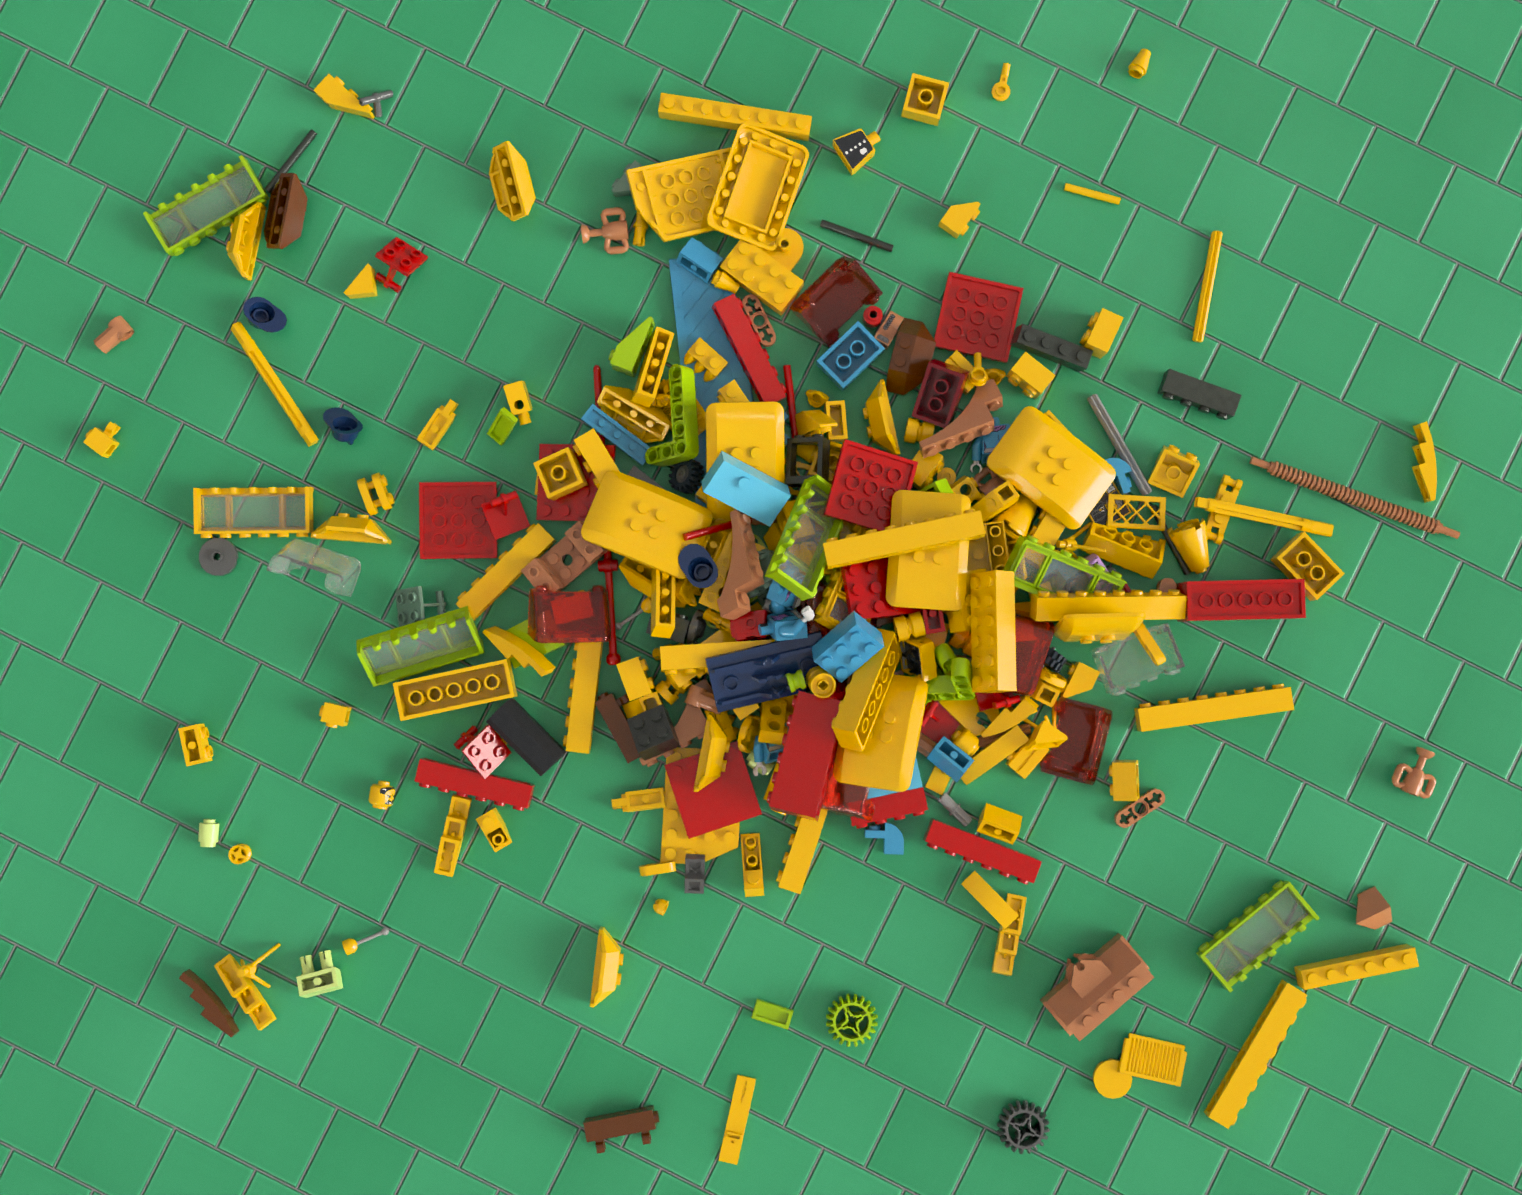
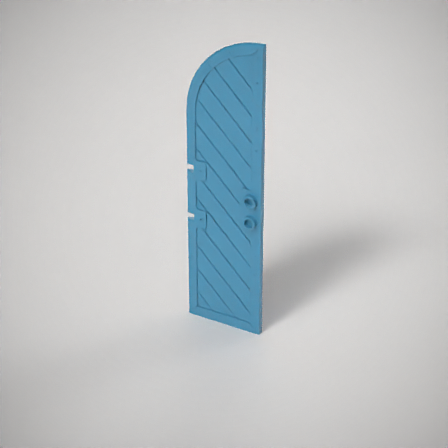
[669,259,753,508]

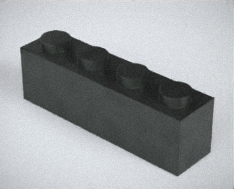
[1010,324,1093,372]
[1158,369,1242,420]

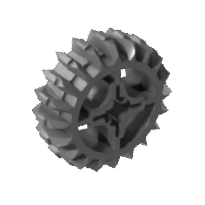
[997,1100,1050,1154]

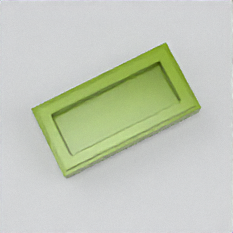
[487,407,518,446]
[751,998,794,1030]

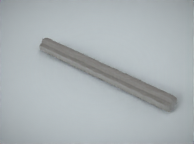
[1087,394,1152,496]

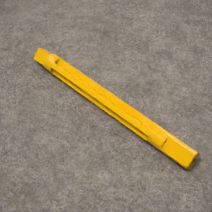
[231,321,319,447]
[1194,497,1334,537]

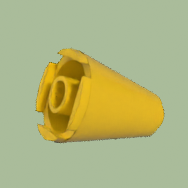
[991,493,1038,537]
[1167,518,1209,574]

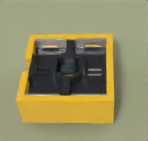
[899,636,937,682]

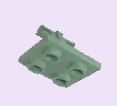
[747,549,774,598]
[396,586,447,627]

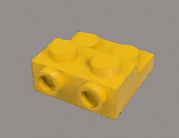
[1147,444,1200,498]

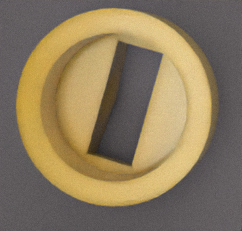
[653,899,669,916]

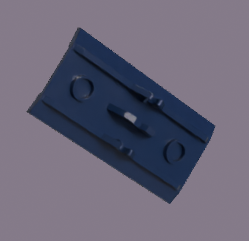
[705,631,822,713]

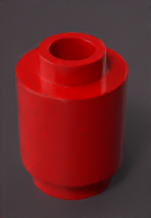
[862,306,883,328]

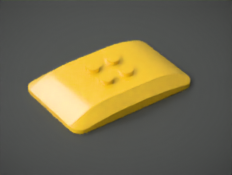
[706,123,809,251]
[706,401,784,519]
[987,406,1116,530]
[581,470,713,579]
[886,490,971,611]
[1051,612,1145,644]
[833,674,928,792]

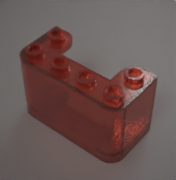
[1011,609,1055,697]

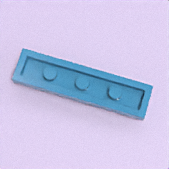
[581,403,650,466]

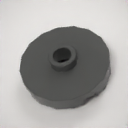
[199,538,238,576]
[686,609,707,645]

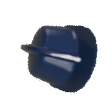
[243,297,287,333]
[323,407,363,445]
[678,544,718,588]

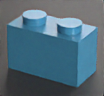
[676,237,723,284]
[927,736,974,782]

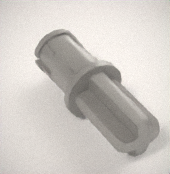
[937,792,972,826]

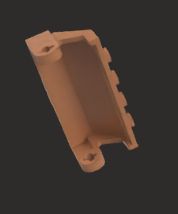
[1040,933,1155,1041]

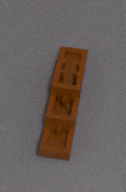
[179,969,239,1038]

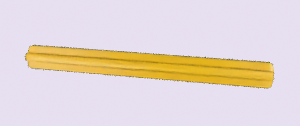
[1192,231,1223,343]

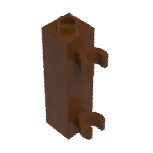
[595,692,641,763]
[583,1105,660,1154]

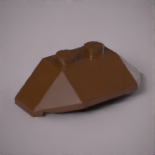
[264,173,308,249]
[886,318,936,396]

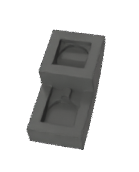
[685,854,705,894]

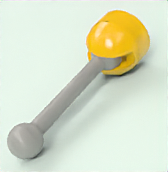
[615,597,651,630]
[342,928,389,955]

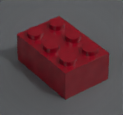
[911,359,970,428]

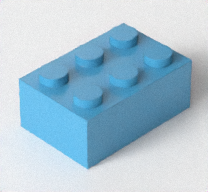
[816,321,885,392]
[812,611,884,683]

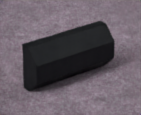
[486,698,567,776]

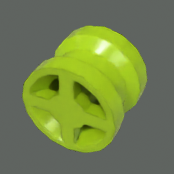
[785,669,806,693]

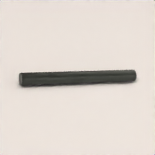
[264,129,317,194]
[820,219,894,252]
[1151,505,1191,575]

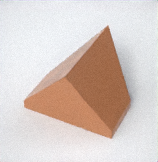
[1356,886,1392,930]

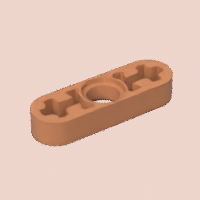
[742,294,776,347]
[1114,788,1165,828]

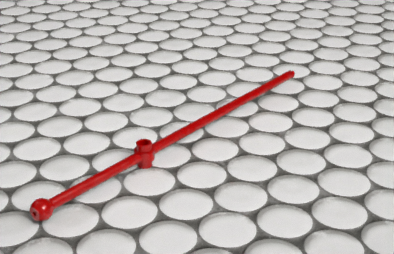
[593,365,621,665]

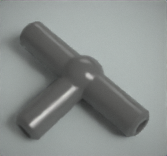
[359,90,393,117]

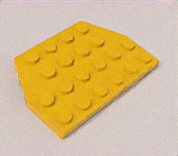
[626,147,731,242]
[660,747,740,864]

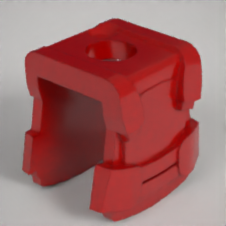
[730,610,769,642]

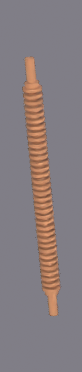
[1249,456,1460,539]

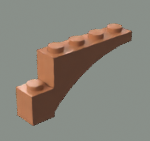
[919,379,1003,458]
[717,509,765,620]
[639,679,713,767]

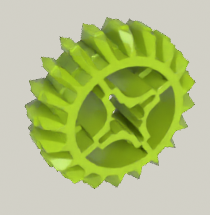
[826,993,878,1047]

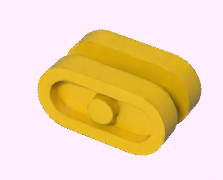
[357,472,395,516]

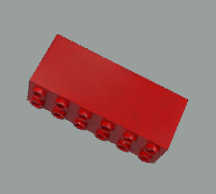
[1176,579,1306,622]
[767,691,840,822]

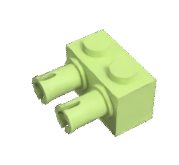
[296,950,343,998]

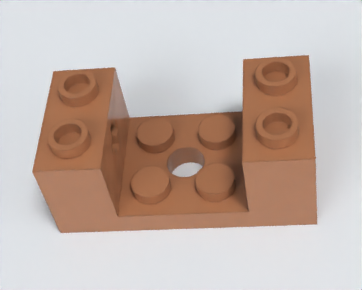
[521,521,609,600]

